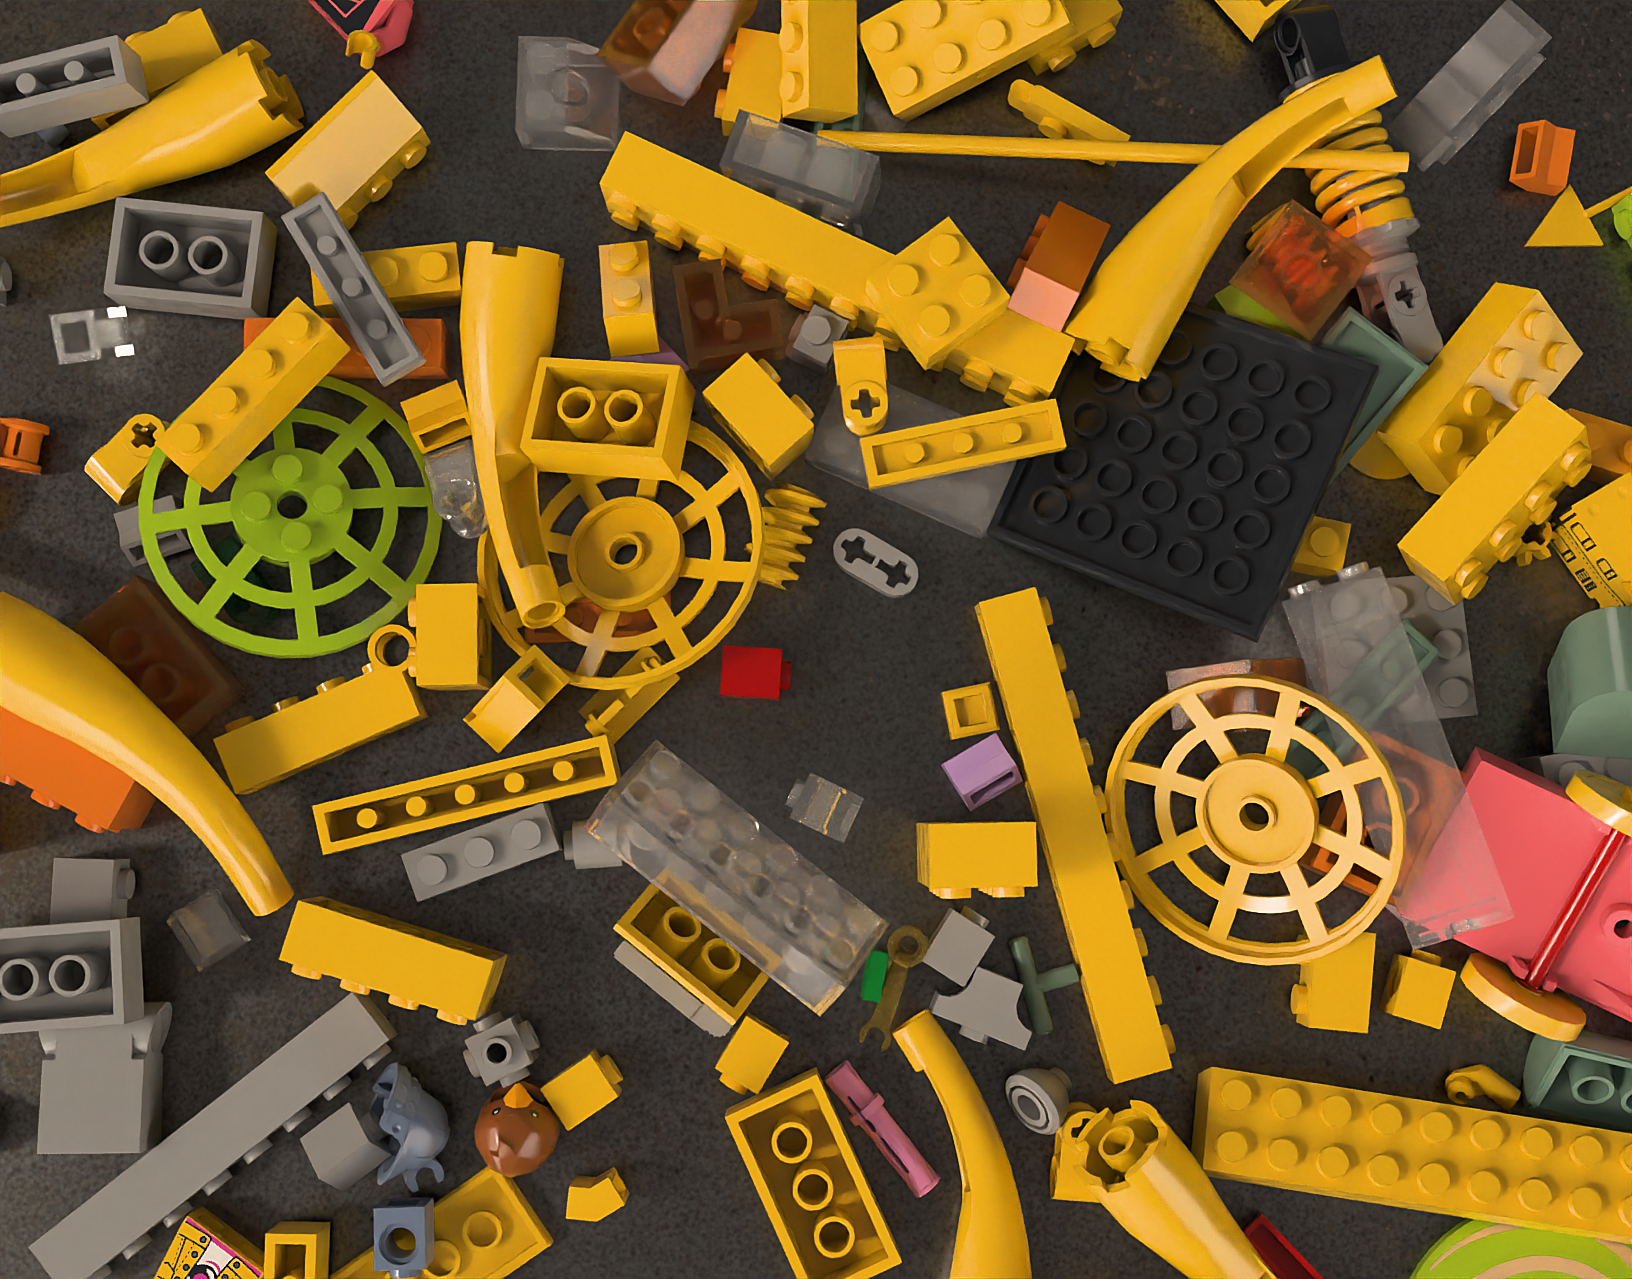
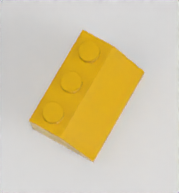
[265,70,431,231]
[613,862,785,1026]

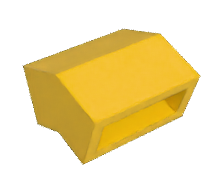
[400,380,472,454]
[566,1167,630,1222]

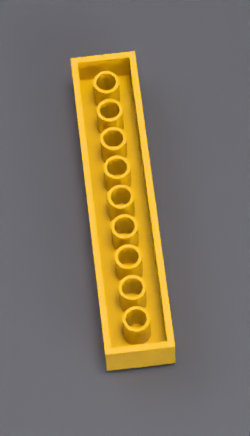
[599,131,1076,407]
[1191,1067,1632,1244]

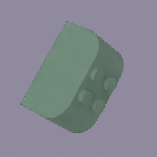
[1547,606,1632,760]

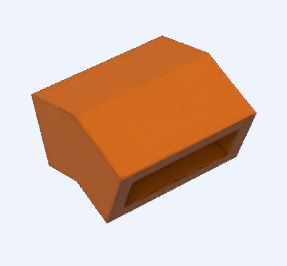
[1509,120,1576,196]

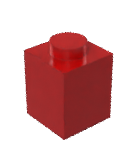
[720,645,792,701]

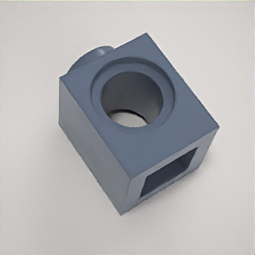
[373,1197,435,1278]

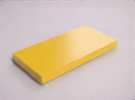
[330,1166,554,1279]

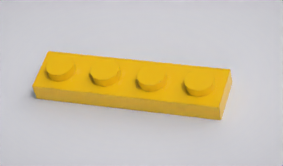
[859,398,1066,490]

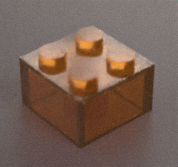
[1229,199,1374,343]

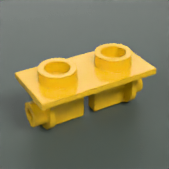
[578,646,681,744]

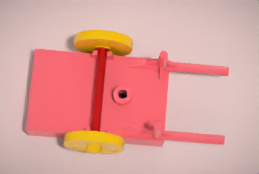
[1396,746,1632,1042]

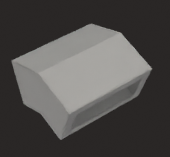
[113,495,192,567]

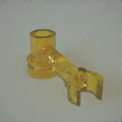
[859,925,929,1052]

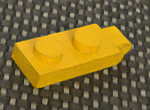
[1008,79,1131,167]

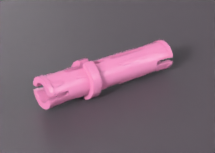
[823,1060,941,1198]

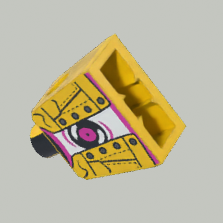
[154,1206,265,1279]

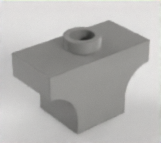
[929,965,1032,1051]

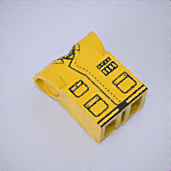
[1548,472,1632,609]

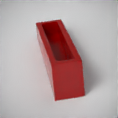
[1242,1213,1324,1279]

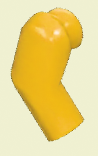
[1445,1064,1521,1110]

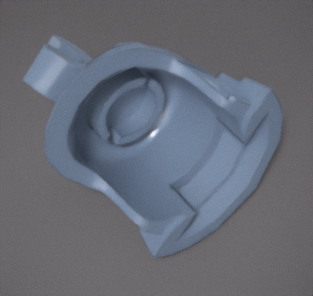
[370,1062,450,1193]

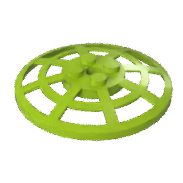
[138,376,442,658]

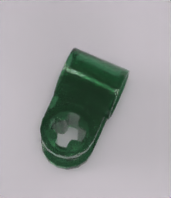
[190,534,281,629]

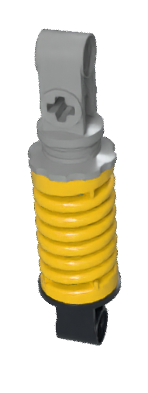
[1273,4,1443,365]

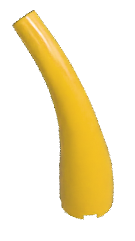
[0,39,304,228]
[1061,55,1398,382]
[459,241,566,629]
[0,591,294,916]
[892,1008,1032,1279]
[1072,1100,1278,1279]

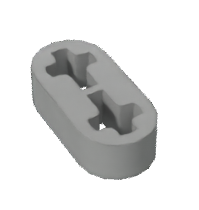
[833,528,919,598]

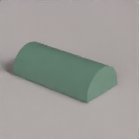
[1522,1029,1632,1134]

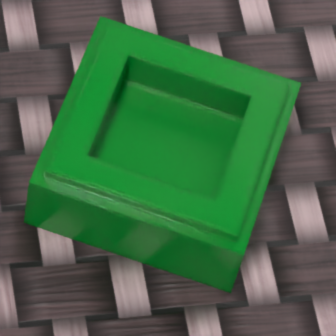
[860,947,889,1003]

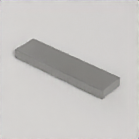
[281,191,427,387]

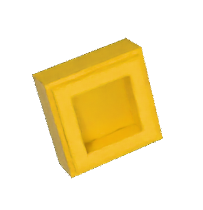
[941,682,1000,740]

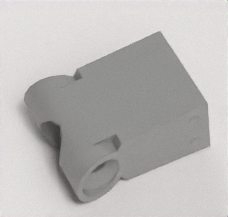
[37,1001,172,1154]

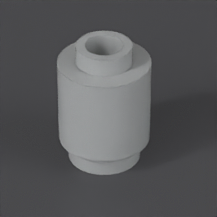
[563,817,636,869]

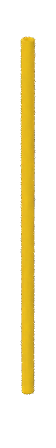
[817,130,1409,172]

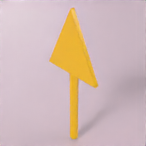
[1524,184,1632,247]

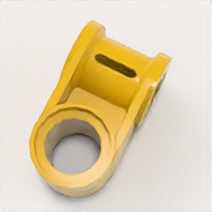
[832,335,888,437]
[84,413,172,506]
[1049,1101,1100,1203]

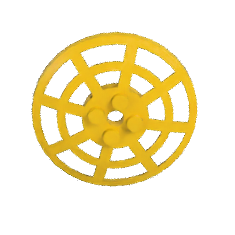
[477,420,765,690]
[1104,673,1406,965]

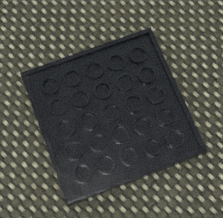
[985,302,1380,643]

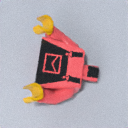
[307,0,414,69]

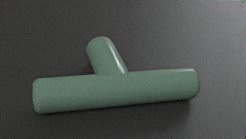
[1009,936,1081,1036]

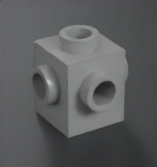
[463,1011,540,1088]

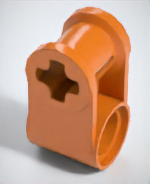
[0,417,50,475]

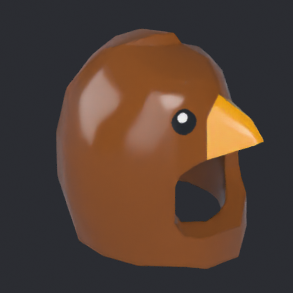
[474,1077,560,1178]

